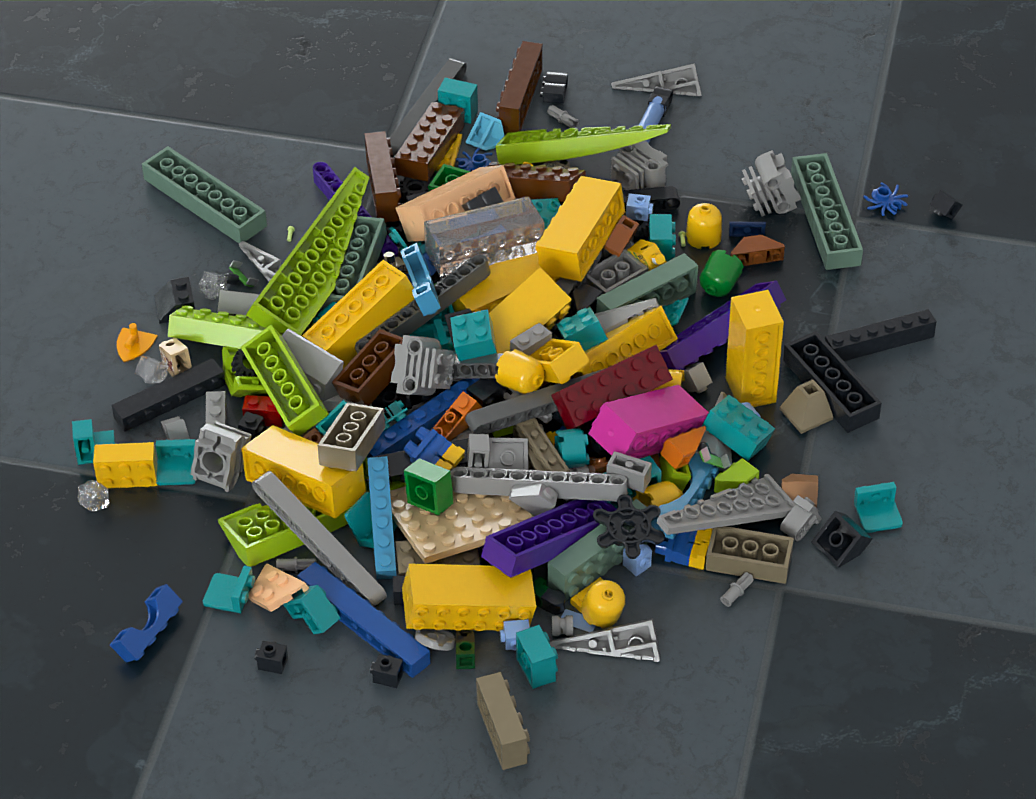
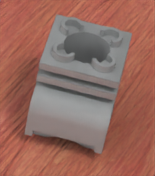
[611,141,668,190]
[741,150,802,216]
[391,335,455,396]
[190,422,252,492]

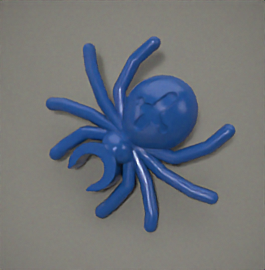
[455,148,493,172]
[863,182,908,216]

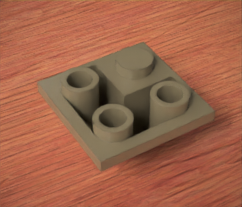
[780,380,833,434]

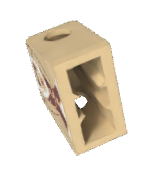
[159,338,192,377]

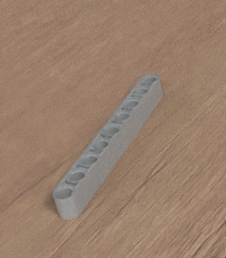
[451,467,628,501]
[252,471,387,607]

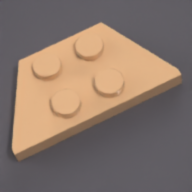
[248,564,309,612]

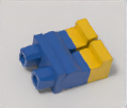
[404,426,465,471]
[655,528,713,570]

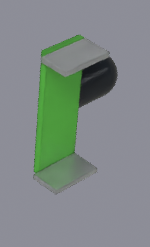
[223,260,259,287]
[697,442,731,469]

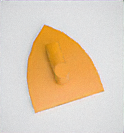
[117,323,158,362]

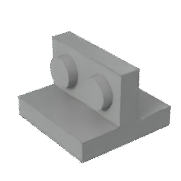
[488,438,528,470]

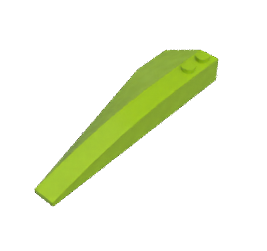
[495,124,671,165]
[218,479,406,567]

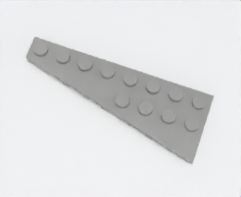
[657,474,795,535]

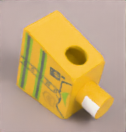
[627,240,667,271]

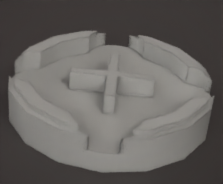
[415,629,456,651]

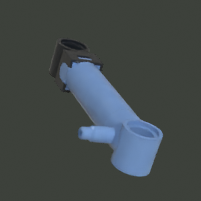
[639,86,673,143]

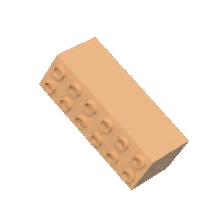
[396,165,515,242]

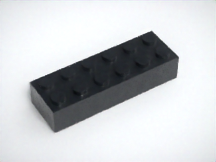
[783,331,882,433]

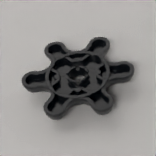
[593,494,665,559]

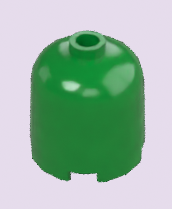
[699,250,744,297]

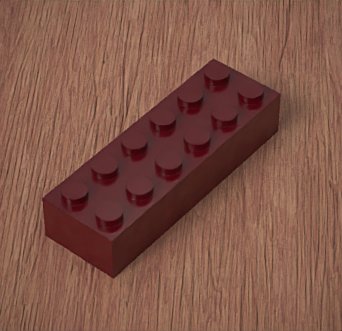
[551,344,673,429]

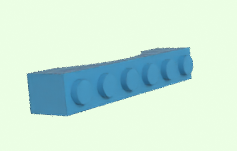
[400,243,441,316]
[651,453,719,539]
[367,456,396,580]

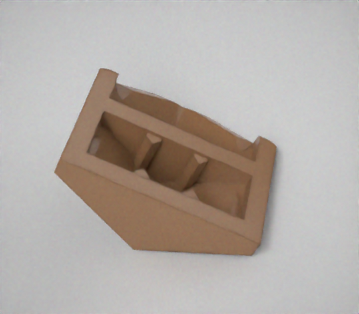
[782,474,818,508]

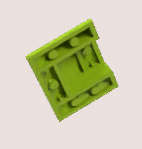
[222,347,268,397]

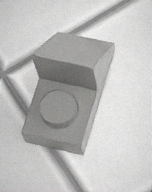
[161,416,190,440]

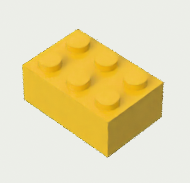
[529,339,590,384]
[93,442,157,489]

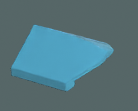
[465,112,505,152]

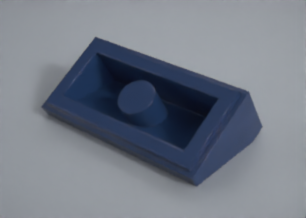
[728,221,766,237]

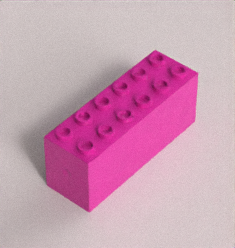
[589,385,709,459]

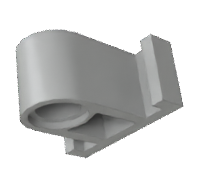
[780,495,822,541]

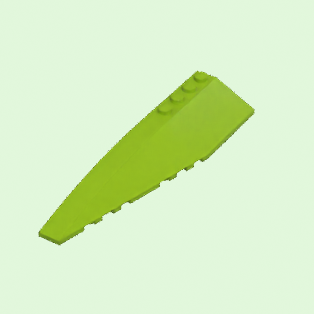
[246,167,369,336]

